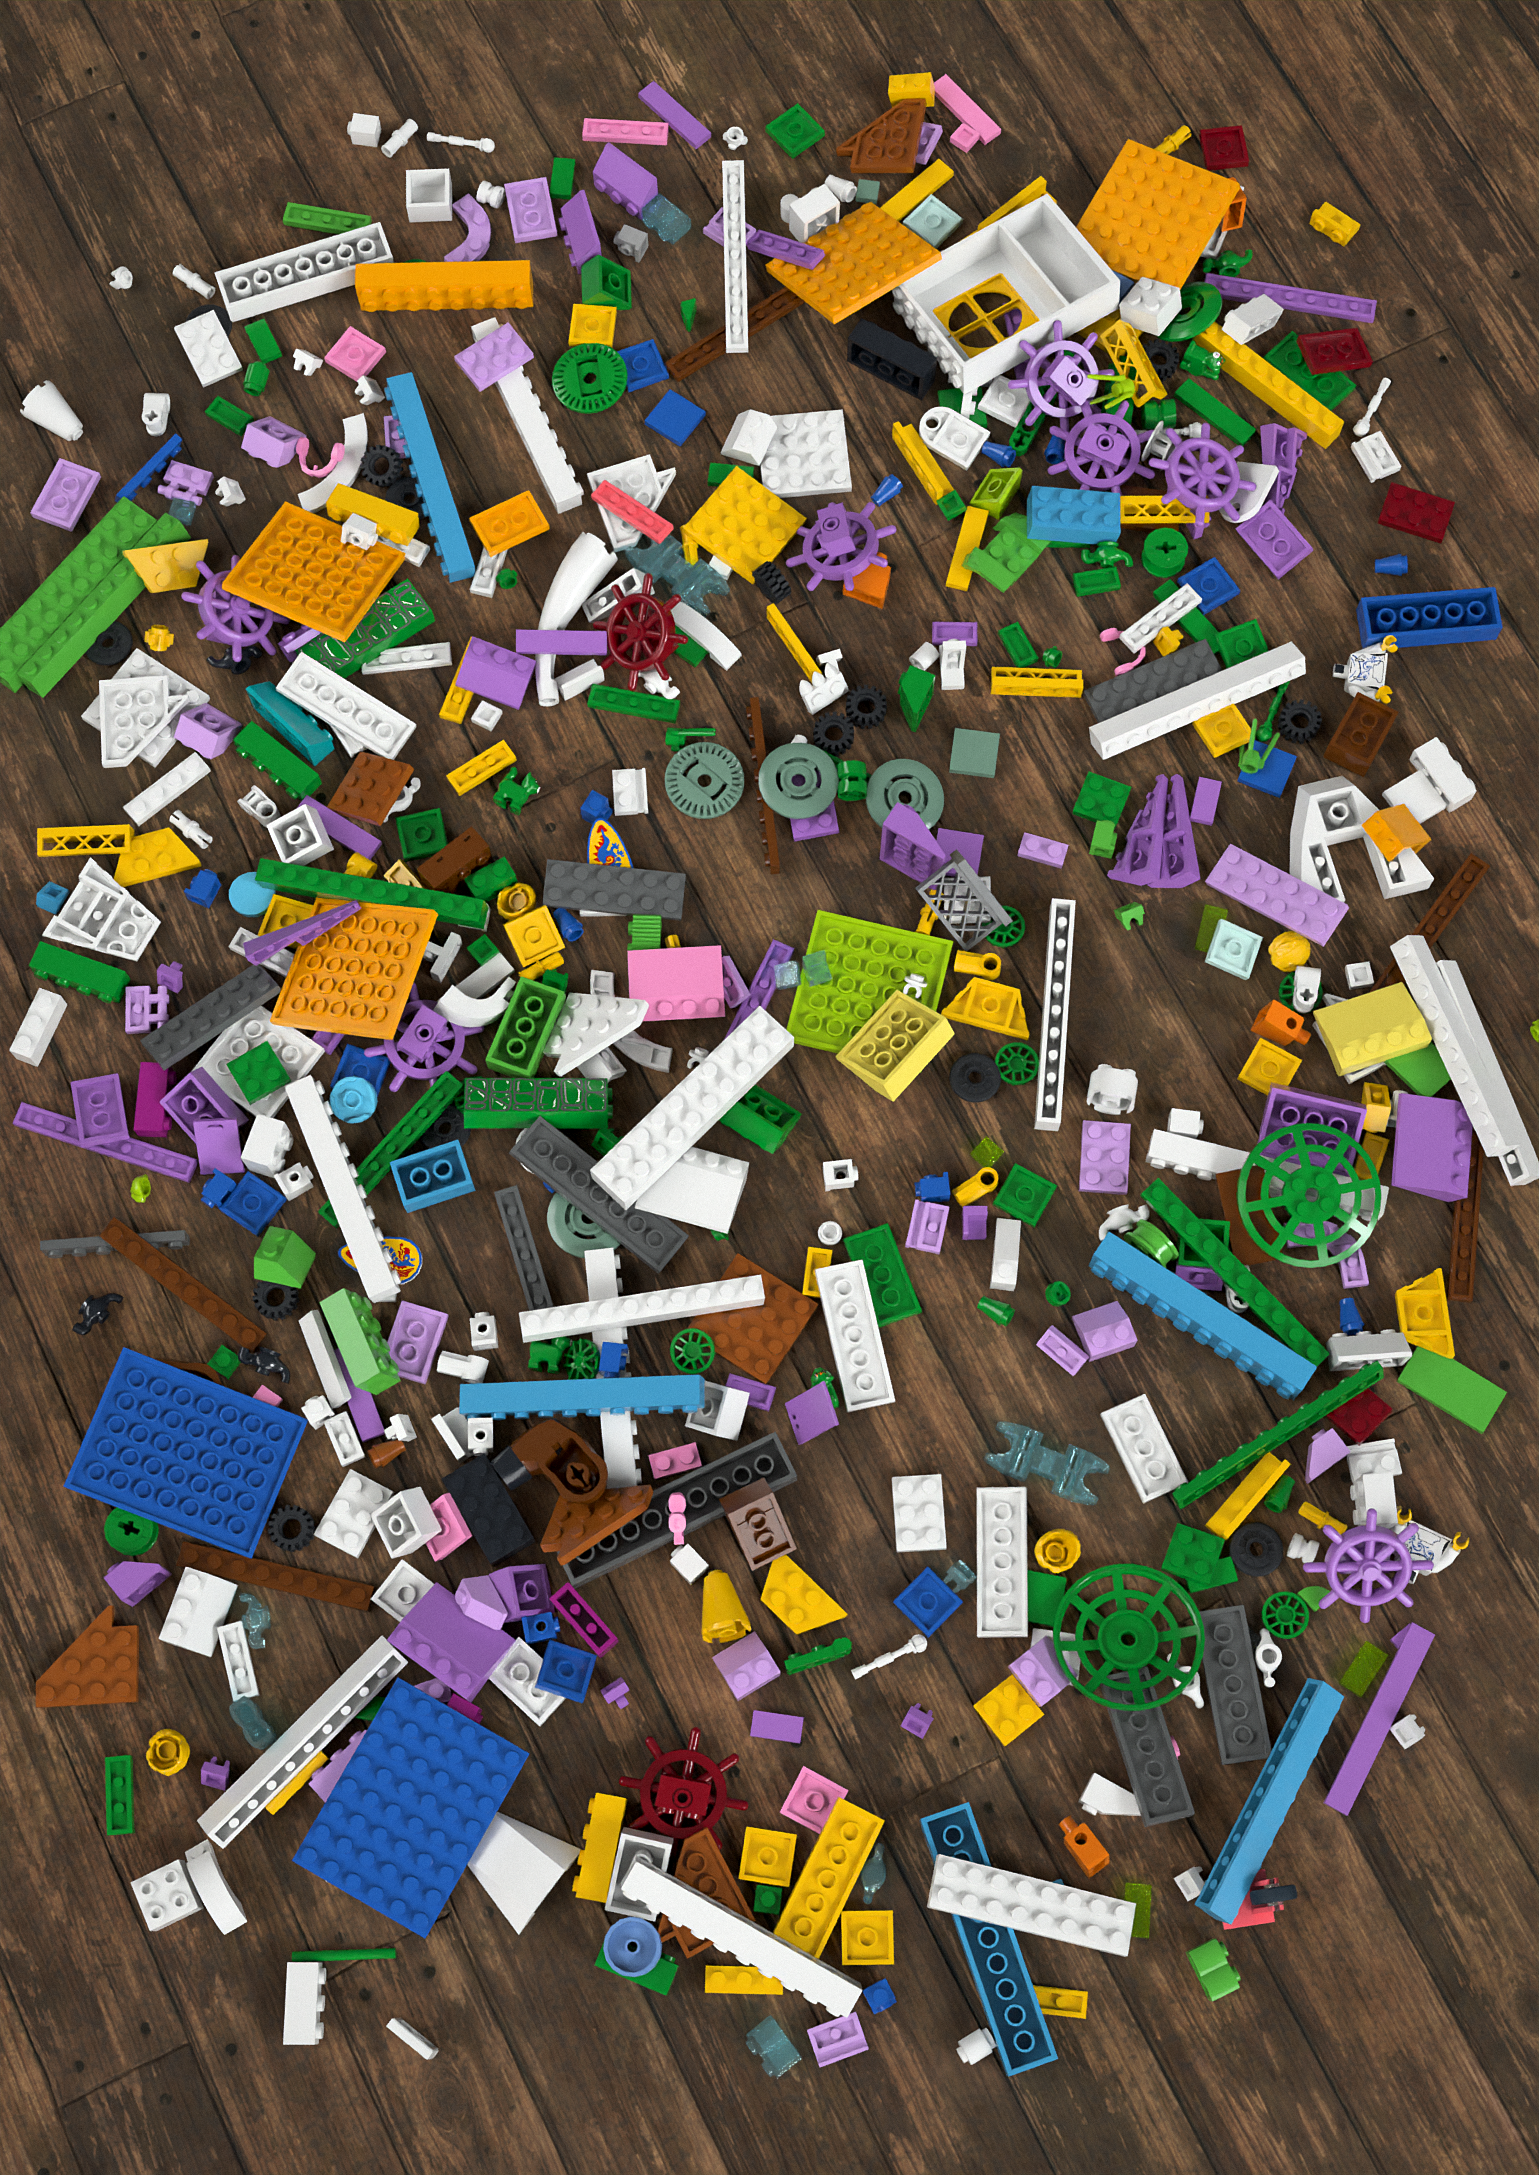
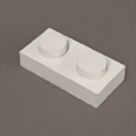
[323,1411,366,1467]

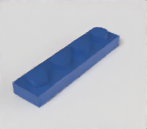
[115,433,182,503]

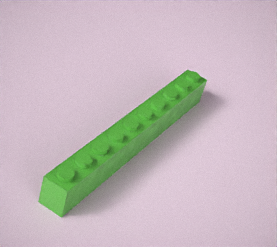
[16,513,191,698]

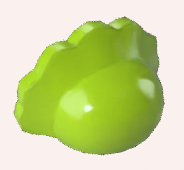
[130,1174,151,1203]

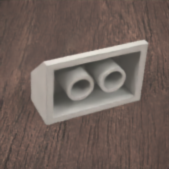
[1326,1329,1412,1371]
[159,1567,238,1657]

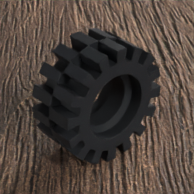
[1143,339,1179,382]
[360,445,404,487]
[752,561,792,605]
[846,685,887,729]
[1278,699,1322,744]
[813,712,854,756]
[253,1281,299,1321]
[268,1505,316,1552]

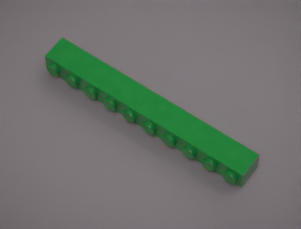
[255,858,489,929]

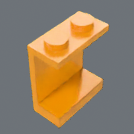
[1361,804,1431,862]

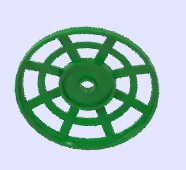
[1236,1123,1382,1268]
[1053,1564,1205,1711]

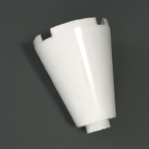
[20,380,83,441]

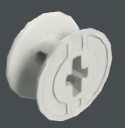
[1141,421,1182,471]

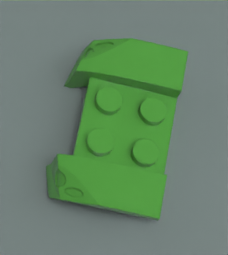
[962,513,1051,593]

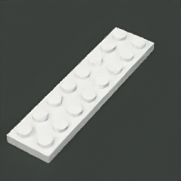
[927,1854,1136,1957]

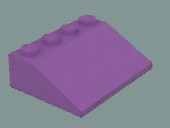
[880,802,946,890]
[1257,1082,1367,1177]
[1391,1093,1473,1202]
[387,1582,516,1703]

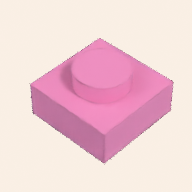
[950,123,980,153]

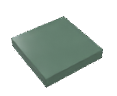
[949,728,1000,778]

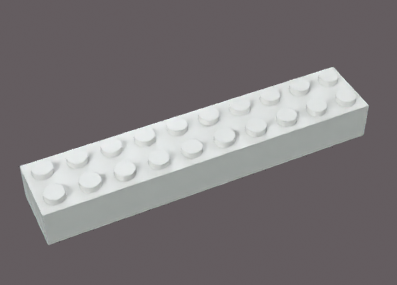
[590,1006,794,1210]

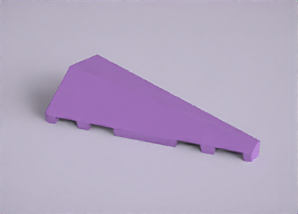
[1260,423,1307,515]
[1107,774,1168,886]
[1147,774,1200,888]
[243,900,362,966]

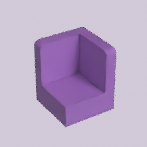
[962,1206,987,1240]

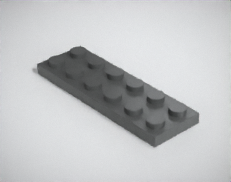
[1083,639,1223,723]
[543,859,686,921]
[140,964,281,1070]
[1200,1605,1272,1765]
[1100,1667,1195,1827]

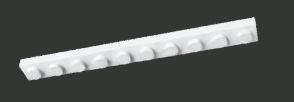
[722,160,748,353]

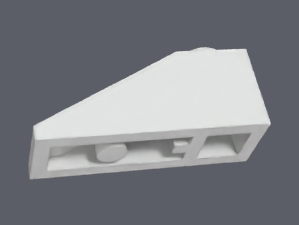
[582,568,655,623]
[990,1218,1021,1291]
[1078,1773,1141,1816]

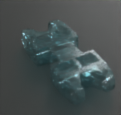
[624,534,730,617]
[984,1422,1110,1505]

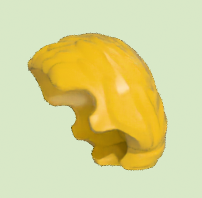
[497,882,536,921]
[1268,931,1310,972]
[1034,1529,1081,1573]
[146,1729,190,1776]

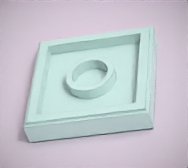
[903,194,963,249]
[1205,919,1263,980]

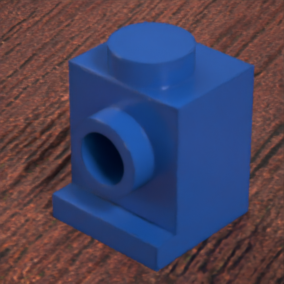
[580,790,613,825]
[184,869,221,909]
[201,1168,237,1208]
[914,1172,950,1203]
[599,1341,629,1378]
[521,1612,561,1645]
[862,1978,897,2014]

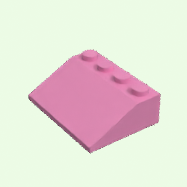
[627,945,725,1021]

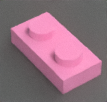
[648,1442,702,1480]

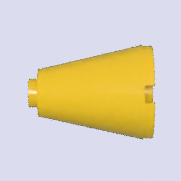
[701,1570,751,1643]

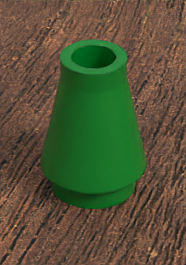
[977,1296,1015,1326]
[1264,1475,1295,1513]

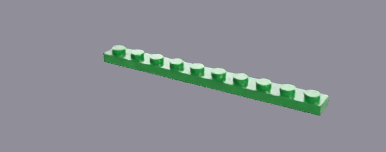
[1140,1178,1330,1366]
[1172,1361,1384,1510]

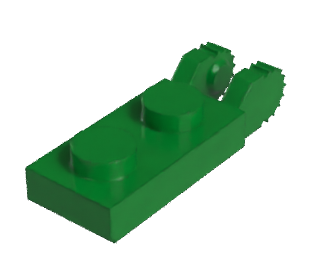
[784,1637,852,1675]

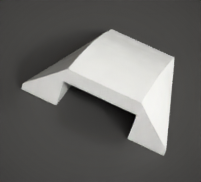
[42,857,161,961]
[467,1812,580,1934]

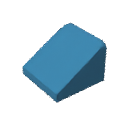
[36,881,69,914]

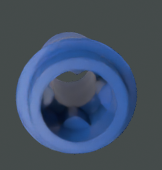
[1044,435,1065,464]
[982,441,1016,467]
[870,474,903,507]
[1375,554,1408,576]
[553,908,584,941]
[1339,1298,1364,1336]

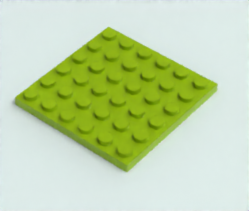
[786,910,953,1073]

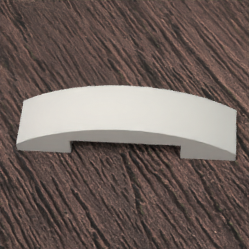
[671,602,742,671]

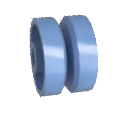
[603,1917,662,1977]

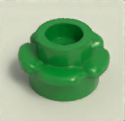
[496,568,518,589]
[1043,646,1062,668]

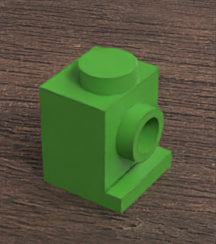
[1089,820,1118,859]

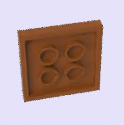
[327,751,414,826]

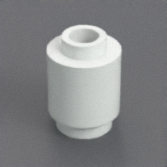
[956,2028,997,2065]

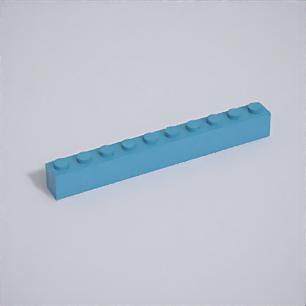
[384,372,475,583]
[459,1375,705,1420]
[1195,1678,1344,1925]

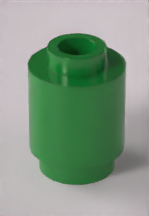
[243,361,270,396]

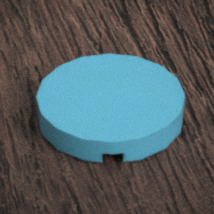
[229,872,276,918]
[329,1076,378,1123]

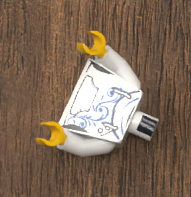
[1332,635,1398,704]
[1391,1506,1469,1584]

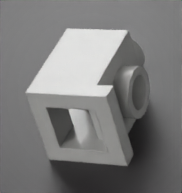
[614,224,649,263]

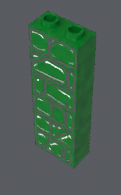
[295,578,435,679]
[464,1078,613,1129]

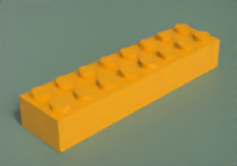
[355,260,533,312]

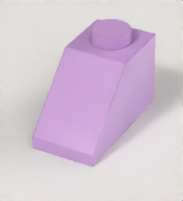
[1305,1428,1351,1484]
[455,1575,508,1630]

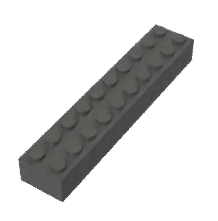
[556,1432,797,1589]

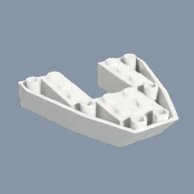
[1290,776,1434,903]

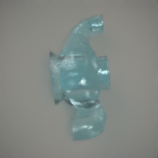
[240,1593,271,1649]
[861,1843,887,1904]

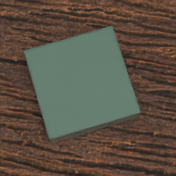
[856,179,880,204]

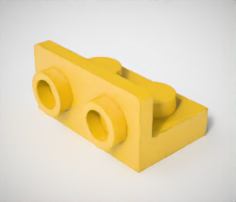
[1309,202,1361,246]

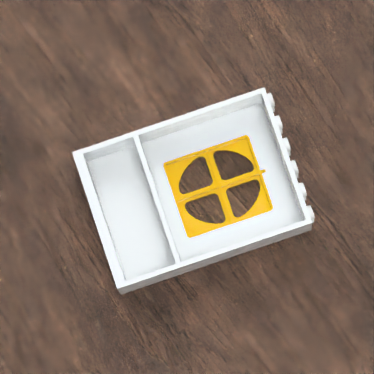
[892,194,1120,394]

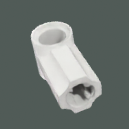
[437,1351,489,1384]

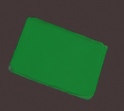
[680,298,697,332]
[354,1696,385,1722]

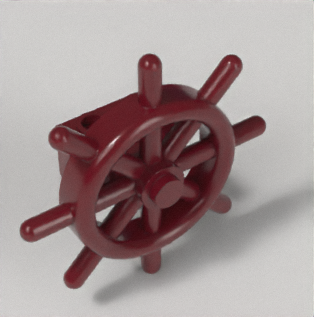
[593,573,688,691]
[619,1727,749,1860]

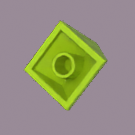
[969,467,1022,520]

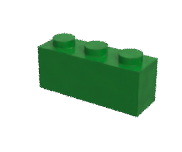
[595,1942,679,1996]

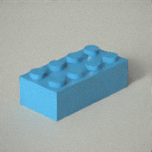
[1027,486,1121,544]

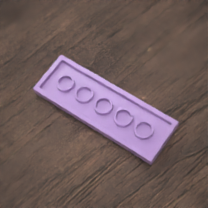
[1205,844,1349,947]

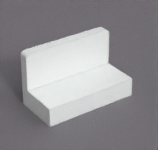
[554,659,605,701]
[577,1047,627,1082]
[431,1408,480,1463]

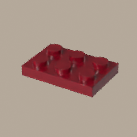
[1296,328,1373,375]
[1377,482,1455,544]

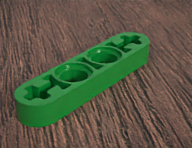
[1008,385,1057,456]

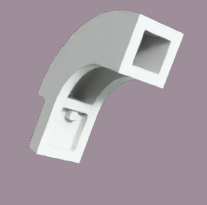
[433,977,516,1027]
[185,1839,247,1935]

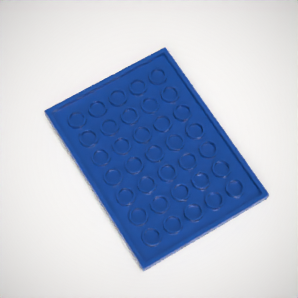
[63,1347,308,1559]
[292,1677,530,1938]

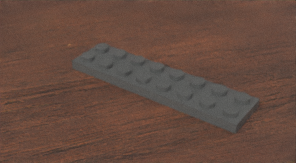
[509,1116,689,1274]

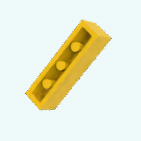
[326,483,419,546]
[572,1793,627,1903]

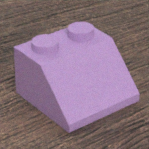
[241,416,307,467]
[174,703,243,759]
[1072,1301,1138,1362]
[712,1631,781,1701]
[1007,1635,1078,1707]

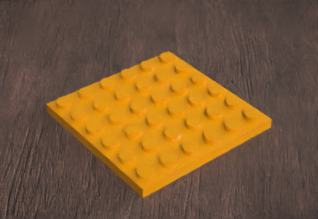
[1076,139,1240,289]
[765,202,942,324]
[222,501,406,642]
[270,897,438,1040]

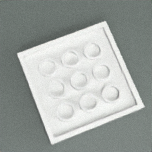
[760,409,852,498]
[81,648,210,767]
[192,1006,325,1118]

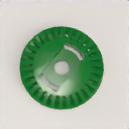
[1155,282,1222,342]
[552,343,628,414]

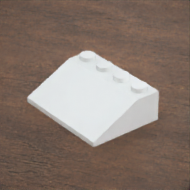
[635,1147,749,1234]

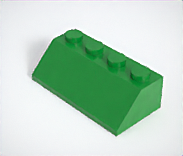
[719,1084,802,1154]

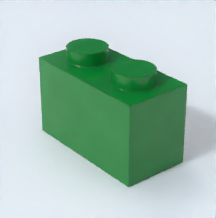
[464,856,518,902]

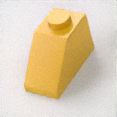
[1361,1082,1391,1133]

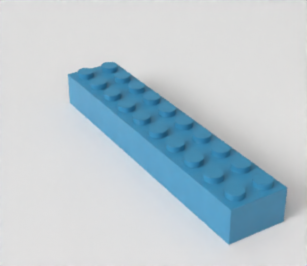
[1089,1232,1317,1400]
[919,1802,1058,2077]

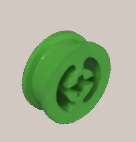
[1124,1219,1179,1268]

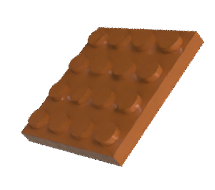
[685,1253,819,1385]

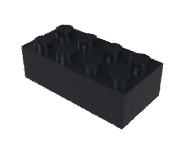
[847,318,937,401]
[442,1453,536,1568]

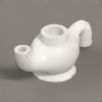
[638,668,680,699]
[383,778,421,822]
[1099,1204,1150,1241]
[1255,1628,1282,1688]
[1167,1653,1204,1708]

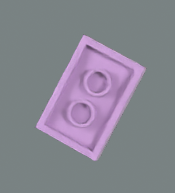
[504,177,557,243]
[454,323,534,392]
[30,458,101,532]
[1079,1120,1131,1195]
[387,1301,449,1384]

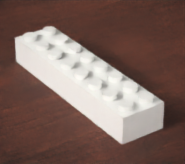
[215,222,394,322]

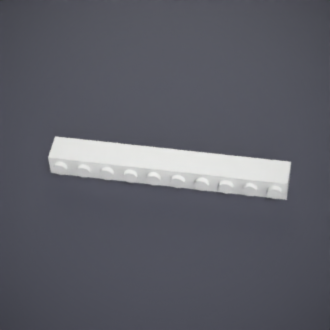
[471,317,584,514]
[1089,641,1306,760]
[1034,898,1076,1131]
[1390,935,1521,1157]
[1436,960,1539,1186]
[284,1075,401,1303]
[1145,1129,1389,1221]
[584,1248,642,1489]
[519,1275,765,1343]
[197,1636,408,1849]
[621,1855,863,2018]

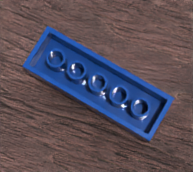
[1356,587,1503,649]

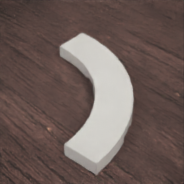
[298,413,368,513]
[590,970,673,1073]

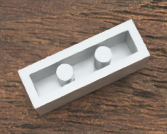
[1222,294,1284,345]
[1409,737,1477,813]
[9,988,67,1067]
[283,1962,326,2045]

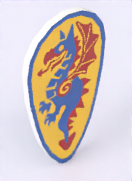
[587,818,633,868]
[338,1236,422,1284]

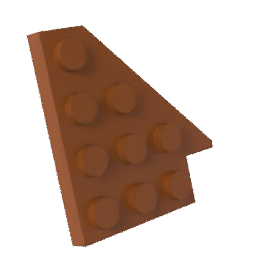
[836,98,927,173]
[540,1485,653,1566]
[35,1605,139,1708]
[657,1827,756,1959]

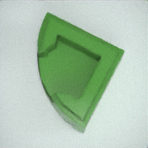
[1297,1586,1330,1612]

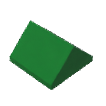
[1176,1218,1230,1268]

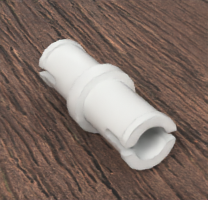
[381,119,418,158]
[173,264,215,299]
[170,810,212,849]

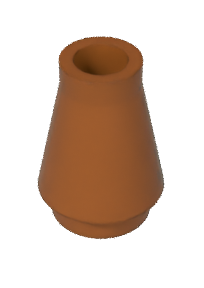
[367,1438,406,1468]

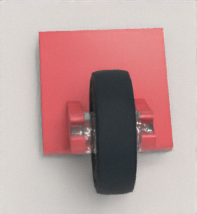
[1222,1869,1297,1930]

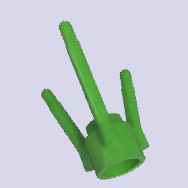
[1238,719,1280,774]

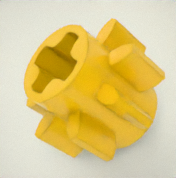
[144,625,174,651]

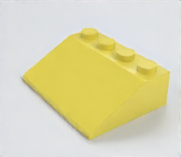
[1313,982,1432,1077]
[836,990,955,1102]

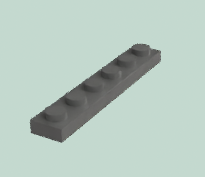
[494,1185,554,1311]
[40,1230,190,1258]

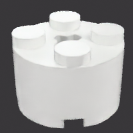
[1087,1064,1138,1115]

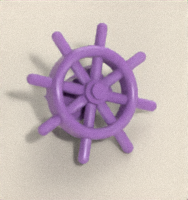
[1008,320,1115,432]
[1048,399,1155,496]
[1149,423,1256,527]
[786,502,896,591]
[181,555,290,662]
[364,982,484,1092]
[1303,1508,1434,1623]

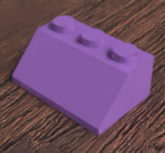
[593,142,659,220]
[558,190,601,274]
[455,636,536,710]
[159,1067,249,1144]

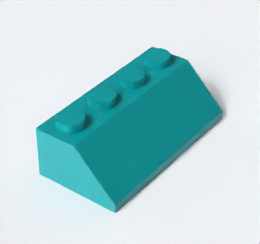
[246,681,334,767]

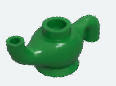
[1202,249,1253,277]
[1081,541,1133,568]

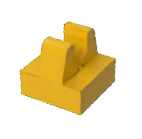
[1153,626,1183,657]

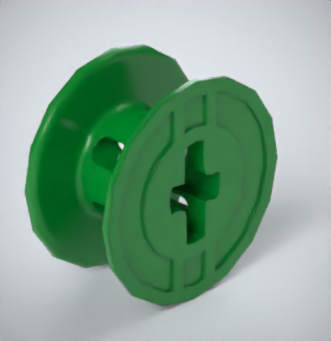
[1141,528,1188,578]
[104,1508,159,1556]

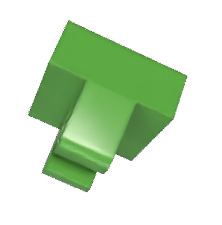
[1114,902,1145,930]

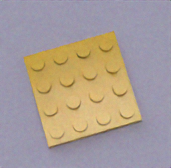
[682,466,807,584]

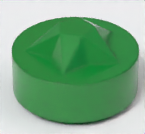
[1045,1281,1071,1306]

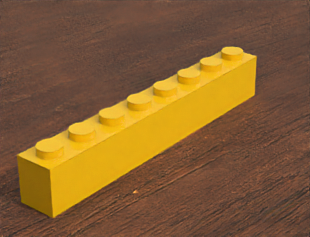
[1193,322,1344,449]

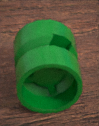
[1141,399,1176,430]
[837,760,867,801]

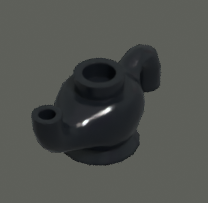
[206,646,262,675]
[72,1293,124,1335]
[238,1347,290,1384]

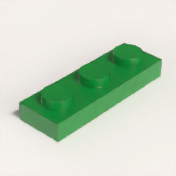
[105,1755,135,1836]

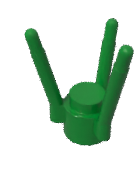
[665,727,716,752]

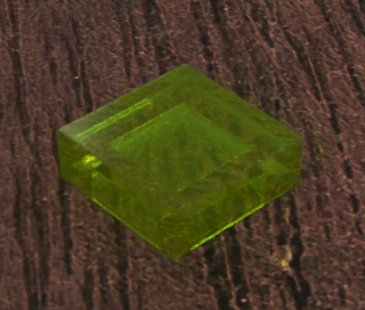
[970,1136,1004,1168]

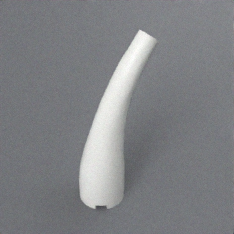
[535,532,618,706]

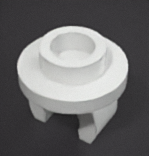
[110,267,133,289]
[903,973,927,998]
[687,1047,709,1068]

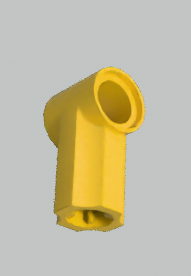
[343,852,377,879]
[954,950,1001,980]
[952,1167,998,1208]

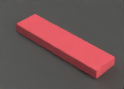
[591,480,674,544]

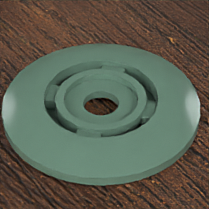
[665,742,744,819]
[758,743,839,819]
[866,759,944,830]
[547,1192,620,1258]

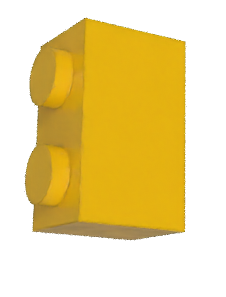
[888,72,935,108]

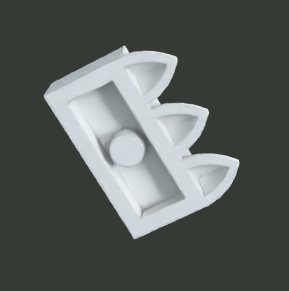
[799,663,849,715]

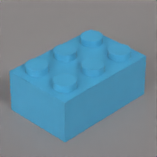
[390,1140,476,1213]

